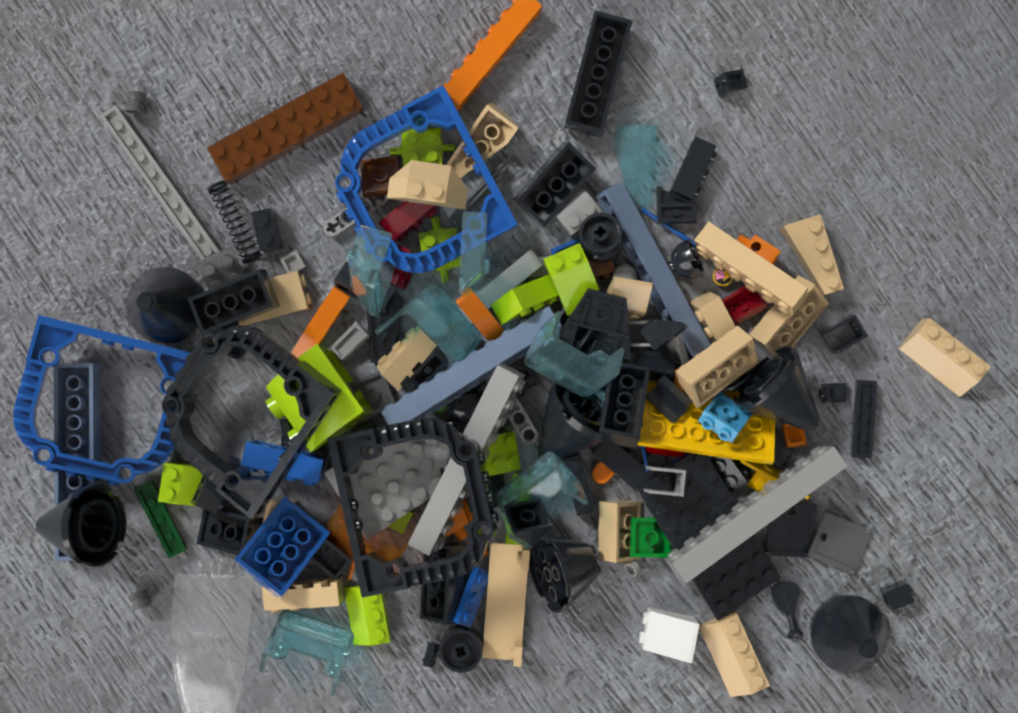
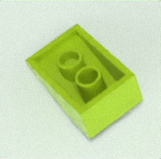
[544,243,600,316]
[158,461,203,506]

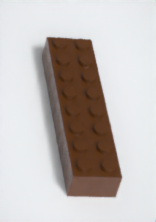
[207,73,365,185]

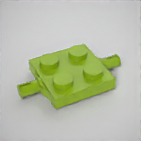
[389,128,455,166]
[418,217,463,283]

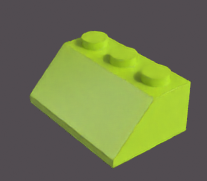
[344,584,392,646]

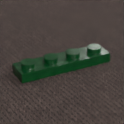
[134,480,188,559]

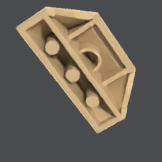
[387,160,468,210]

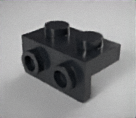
[710,457,752,493]

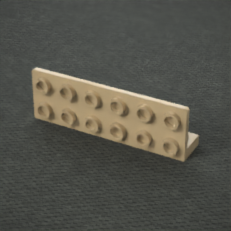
[482,543,530,667]

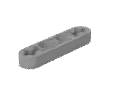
[323,195,390,237]

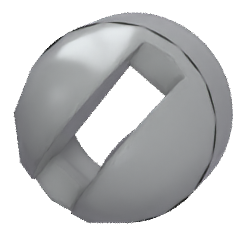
[624,560,642,577]

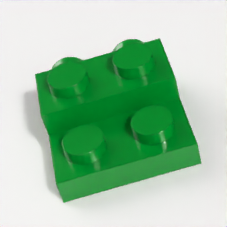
[630,516,672,558]

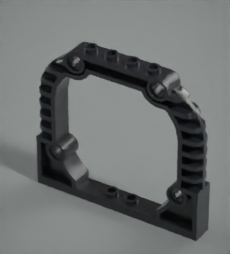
[162,326,342,519]
[327,417,499,598]

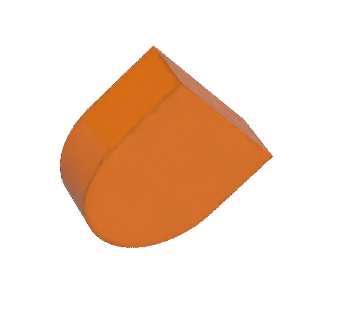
[591,461,615,484]

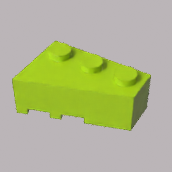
[491,274,559,325]

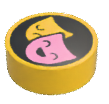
[712,268,732,286]

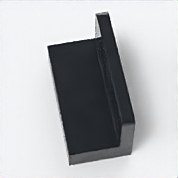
[646,375,693,423]

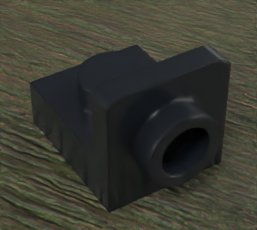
[714,69,748,97]
[818,383,847,403]

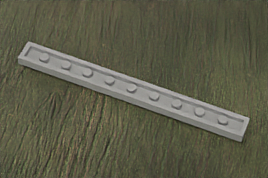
[100,105,220,260]

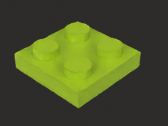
[483,431,521,476]

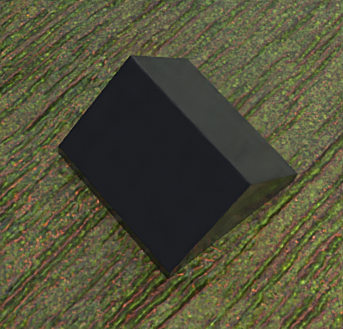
[503,498,553,546]

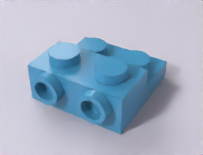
[698,392,753,443]

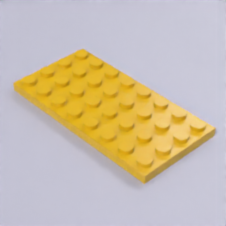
[638,381,775,465]

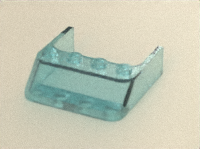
[459,211,490,297]
[375,285,480,380]

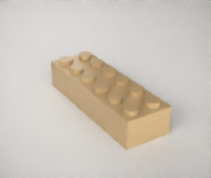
[694,222,808,316]

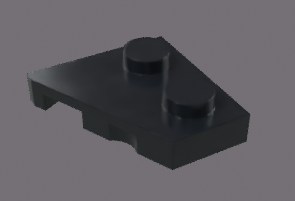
[656,186,697,224]

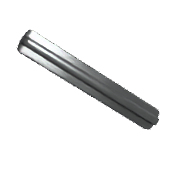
[450,163,508,224]

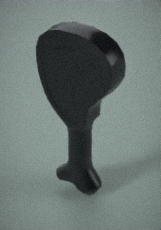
[771,581,804,639]

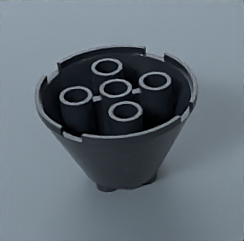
[529,535,602,613]

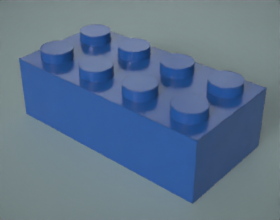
[241,440,327,486]

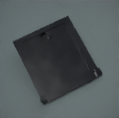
[765,503,817,558]

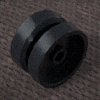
[579,213,623,263]
[439,624,483,673]

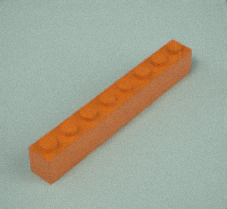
[443,0,542,112]

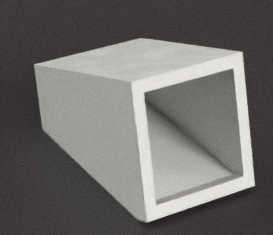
[639,607,700,663]

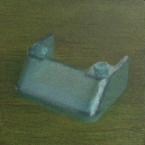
[346,225,395,317]
[524,311,625,397]
[496,451,588,549]
[259,610,354,696]

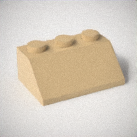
[598,500,642,563]

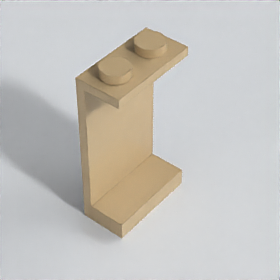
[239,271,312,326]

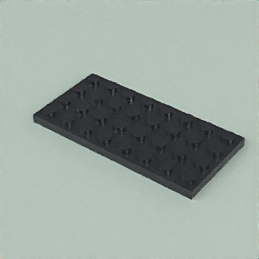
[636,453,781,620]

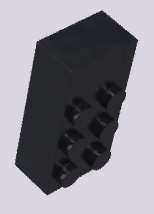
[187,269,280,335]

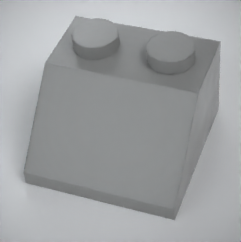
[554,187,602,238]

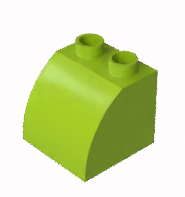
[265,344,374,452]

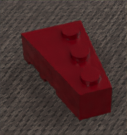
[379,201,440,243]

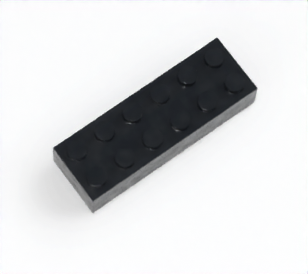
[564,10,633,138]

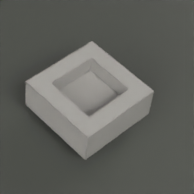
[280,250,306,273]

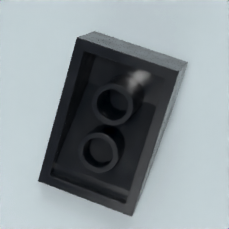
[196,509,264,555]

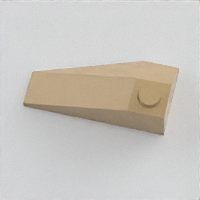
[446,103,519,179]

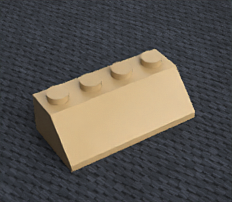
[749,275,829,357]
[898,318,991,397]
[675,326,759,408]
[699,610,770,697]

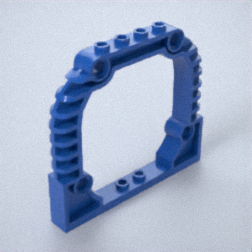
[335,85,518,273]
[13,315,190,486]

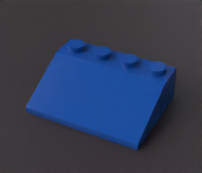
[234,496,330,597]

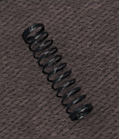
[207,181,262,264]

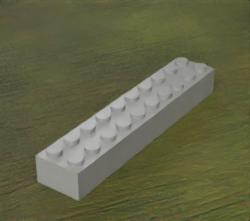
[408,364,526,556]
[665,445,848,583]

